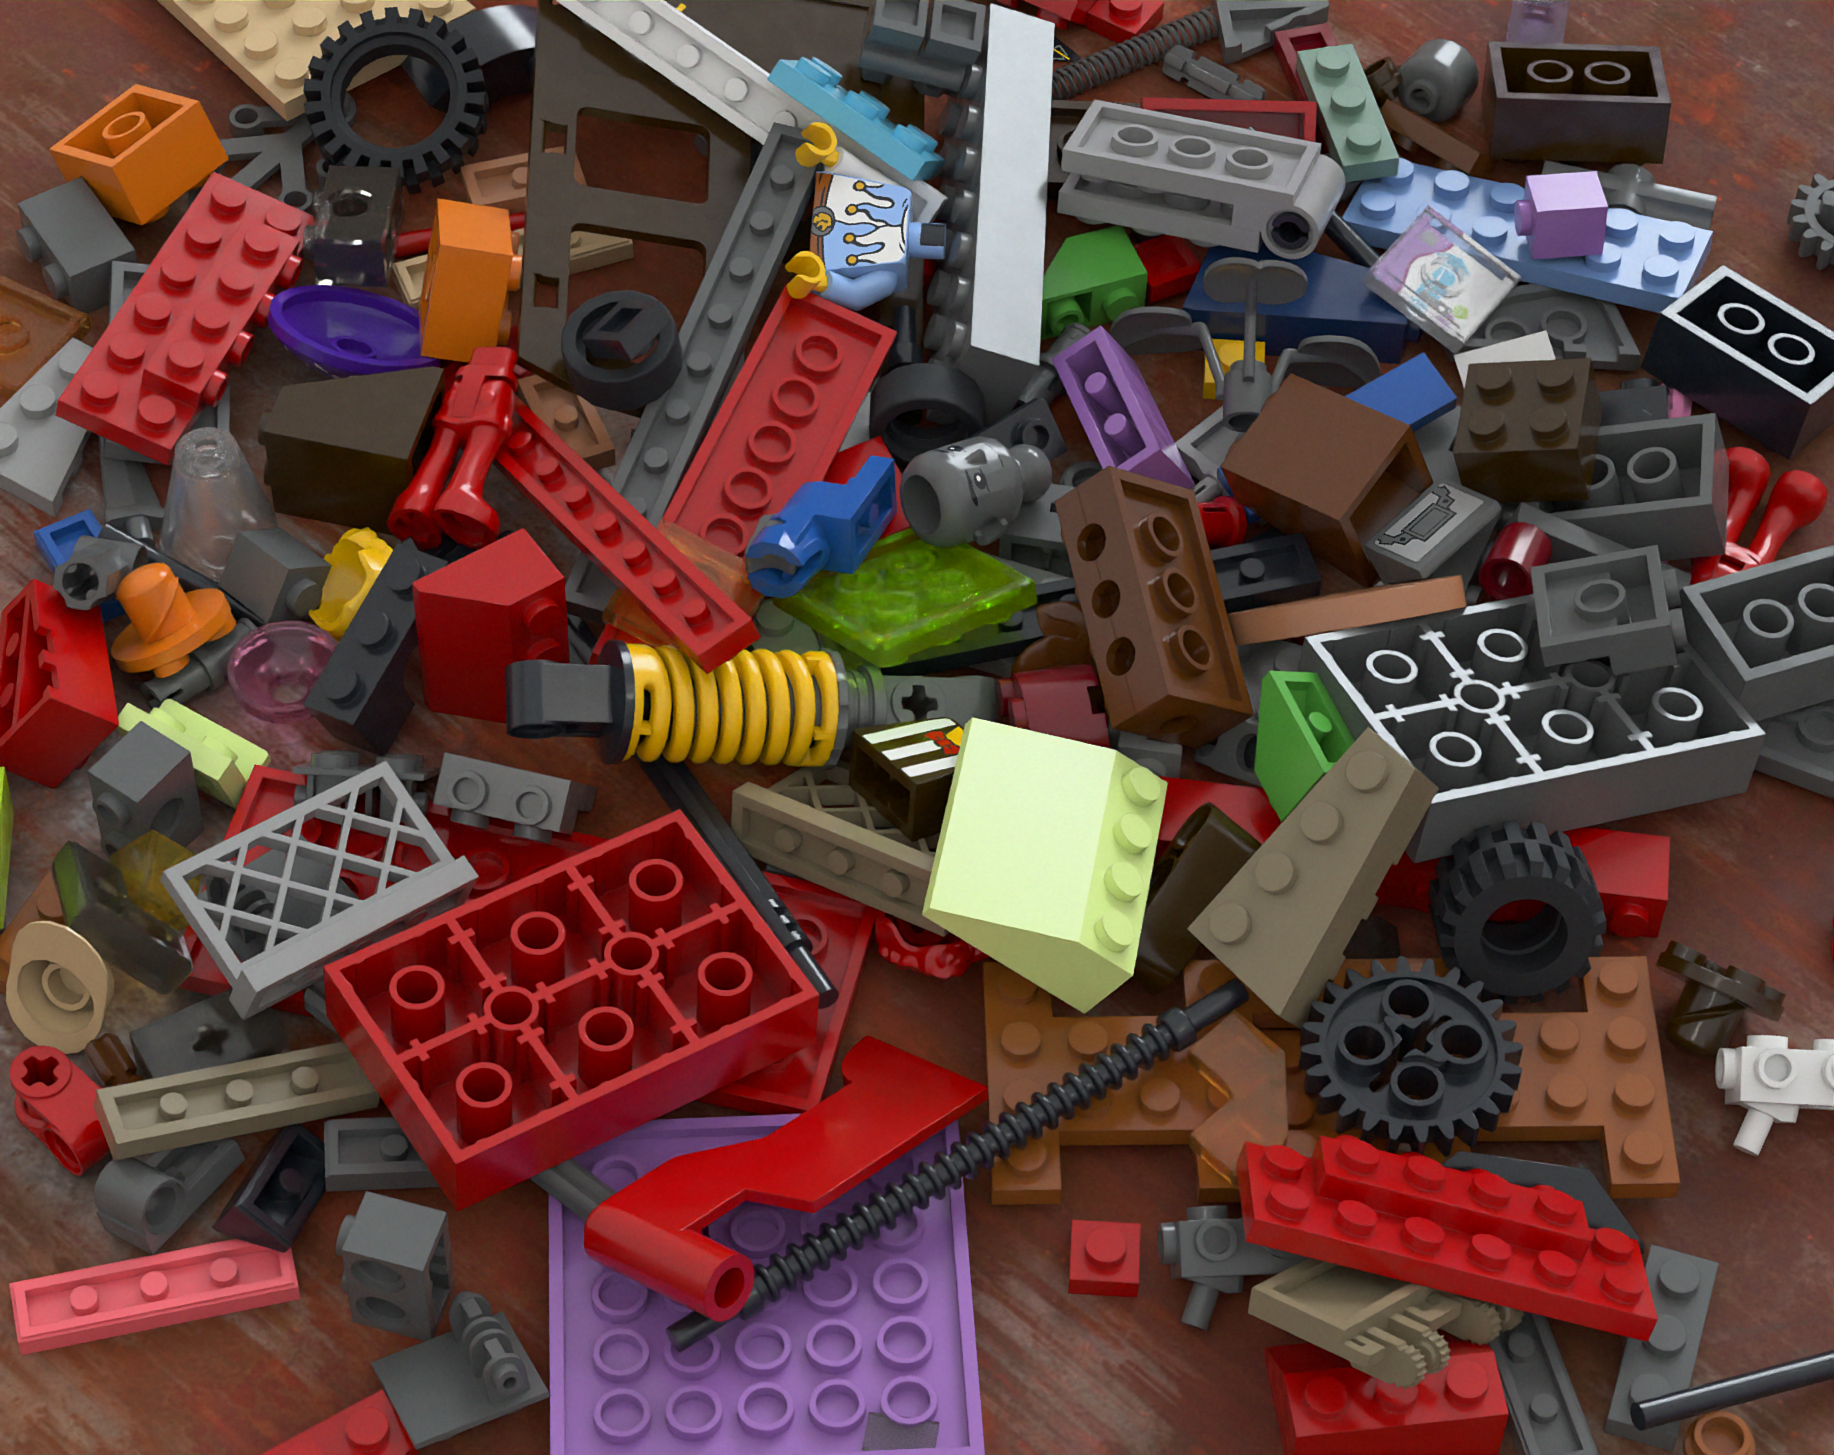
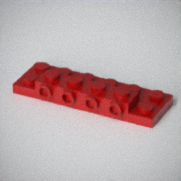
[55,172,321,466]
[1236,1135,1658,1342]

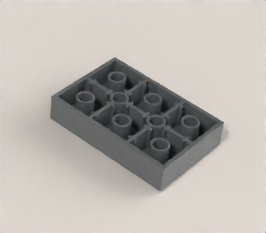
[1297,594,1766,863]

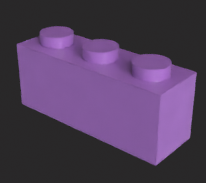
[1052,325,1195,489]

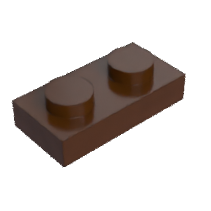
[1380,99,1499,180]

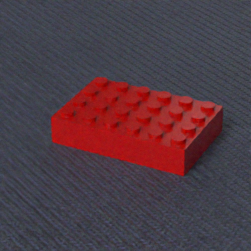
[323,809,819,1212]

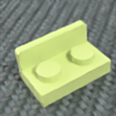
[117,699,271,809]

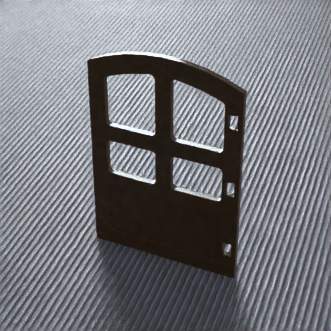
[516,0,925,433]

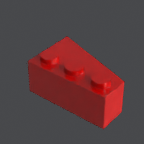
[0,579,119,789]

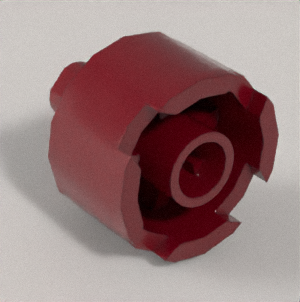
[996,663,1110,749]

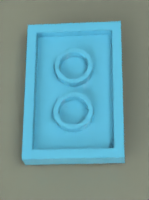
[767,57,946,181]

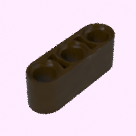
[1130,802,1262,996]

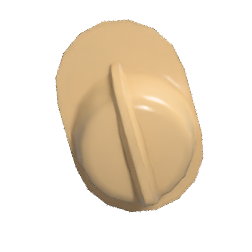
[6,921,114,1054]

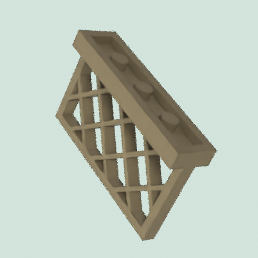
[731,759,950,937]

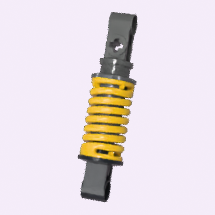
[505,640,999,770]

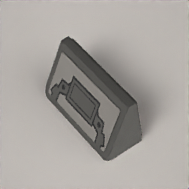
[1364,479,1501,584]

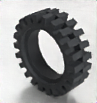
[303,7,489,195]

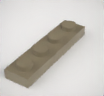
[94,1042,380,1161]

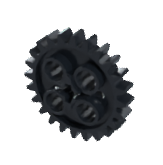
[1298,956,1523,1157]

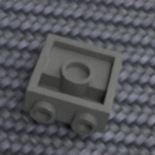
[1530,545,1688,675]
[433,752,597,844]

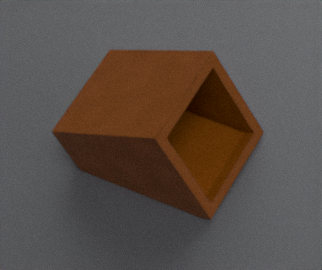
[1220,373,1434,588]

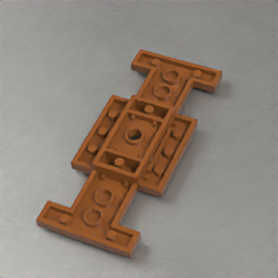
[982,956,1680,1205]

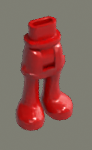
[387,347,519,549]
[1689,446,1828,586]

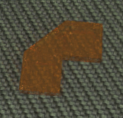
[1187,1009,1288,1190]

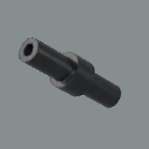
[887,305,923,419]

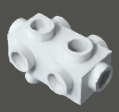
[1715,1035,1834,1156]

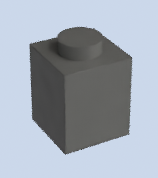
[218,528,332,624]

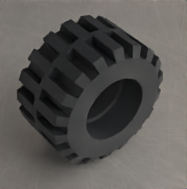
[1428,820,1606,1004]

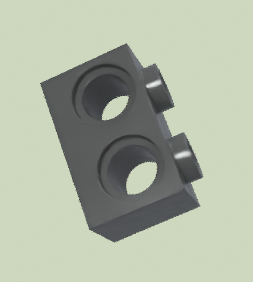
[336,1191,455,1341]

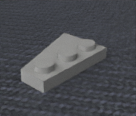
[0,338,93,518]

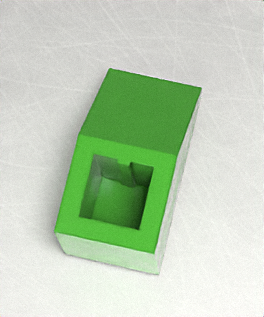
[1040,225,1148,340]

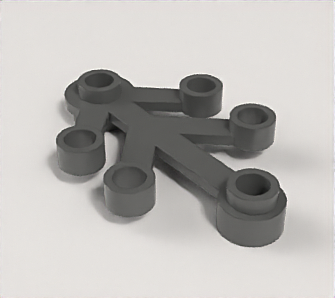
[188,91,357,216]

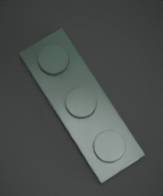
[1296,44,1399,183]

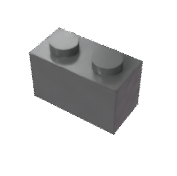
[16,177,137,317]

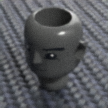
[900,436,1052,549]

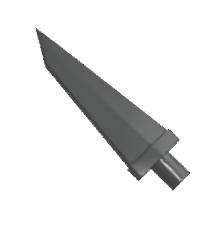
[98,435,168,547]

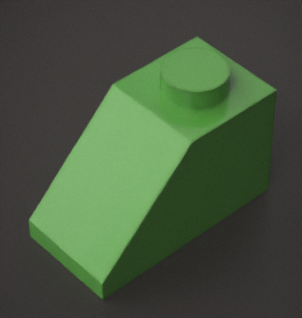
[1254,671,1355,822]

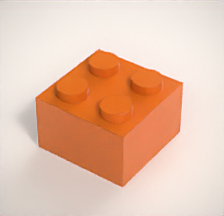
[49,84,229,226]
[418,198,522,363]

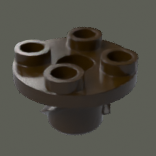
[1655,940,1786,1060]

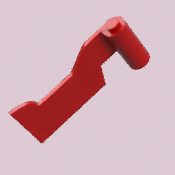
[584,1035,989,1322]

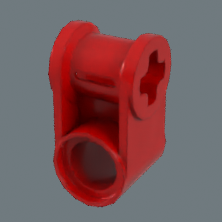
[9,1045,111,1176]

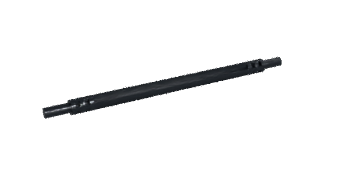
[498,530,839,1009]

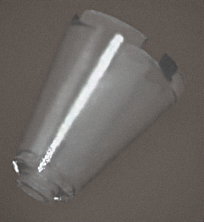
[159,427,281,583]

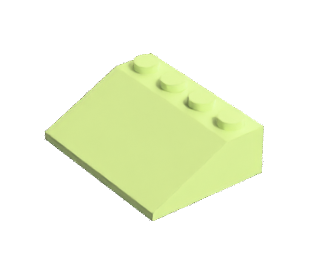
[922,717,1168,1014]

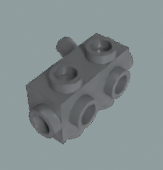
[1157,1206,1309,1331]

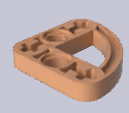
[1227,575,1467,646]

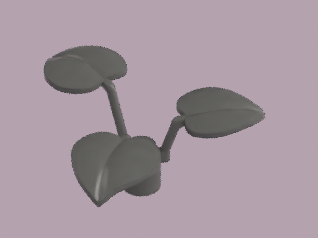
[1109,257,1381,433]

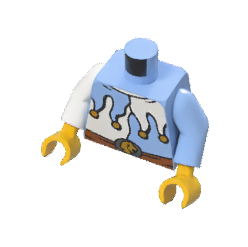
[785,122,946,311]

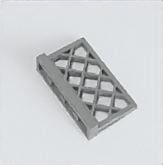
[160,761,479,1020]

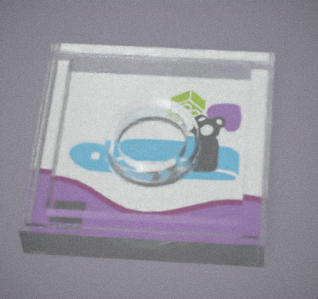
[1362,205,1522,355]

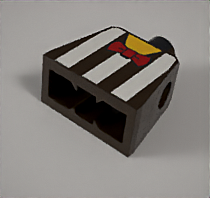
[849,717,964,842]

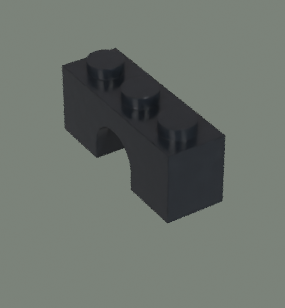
[303,543,450,756]

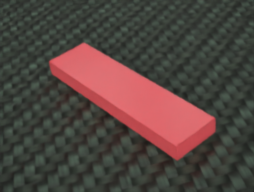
[9,1238,301,1355]

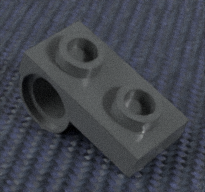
[94,1138,245,1255]

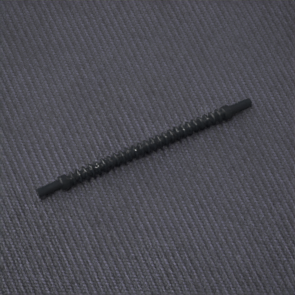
[666,978,1249,1353]

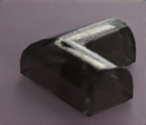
[51,840,194,995]

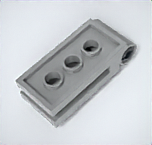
[1057,99,1346,259]

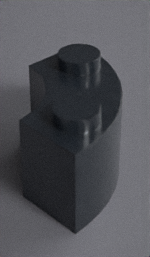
[401,5,537,113]

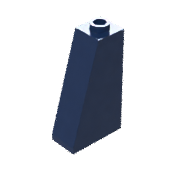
[1182,242,1424,364]

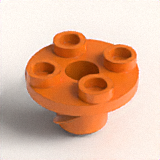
[111,563,236,678]

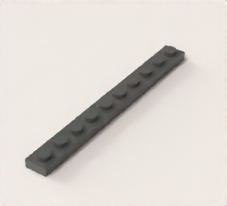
[565,122,824,625]

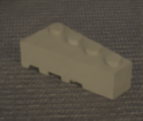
[1187,727,1439,1030]

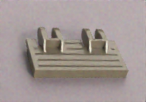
[1248,1258,1525,1389]

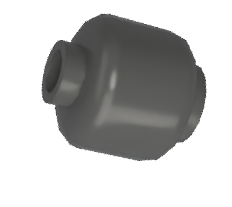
[1397,38,1479,123]

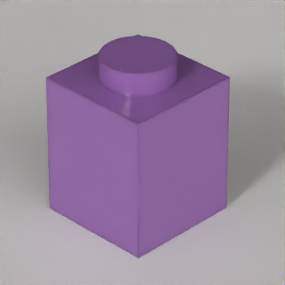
[1514,171,1608,259]

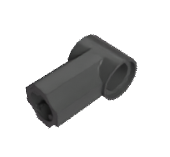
[53,535,148,610]

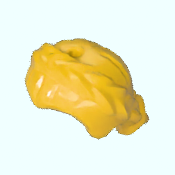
[308,527,393,646]

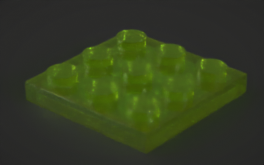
[772,528,1037,668]

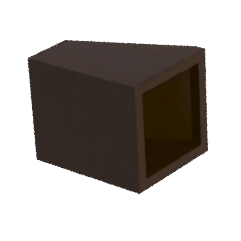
[258,366,446,536]

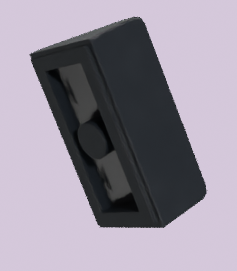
[212,1123,326,1253]

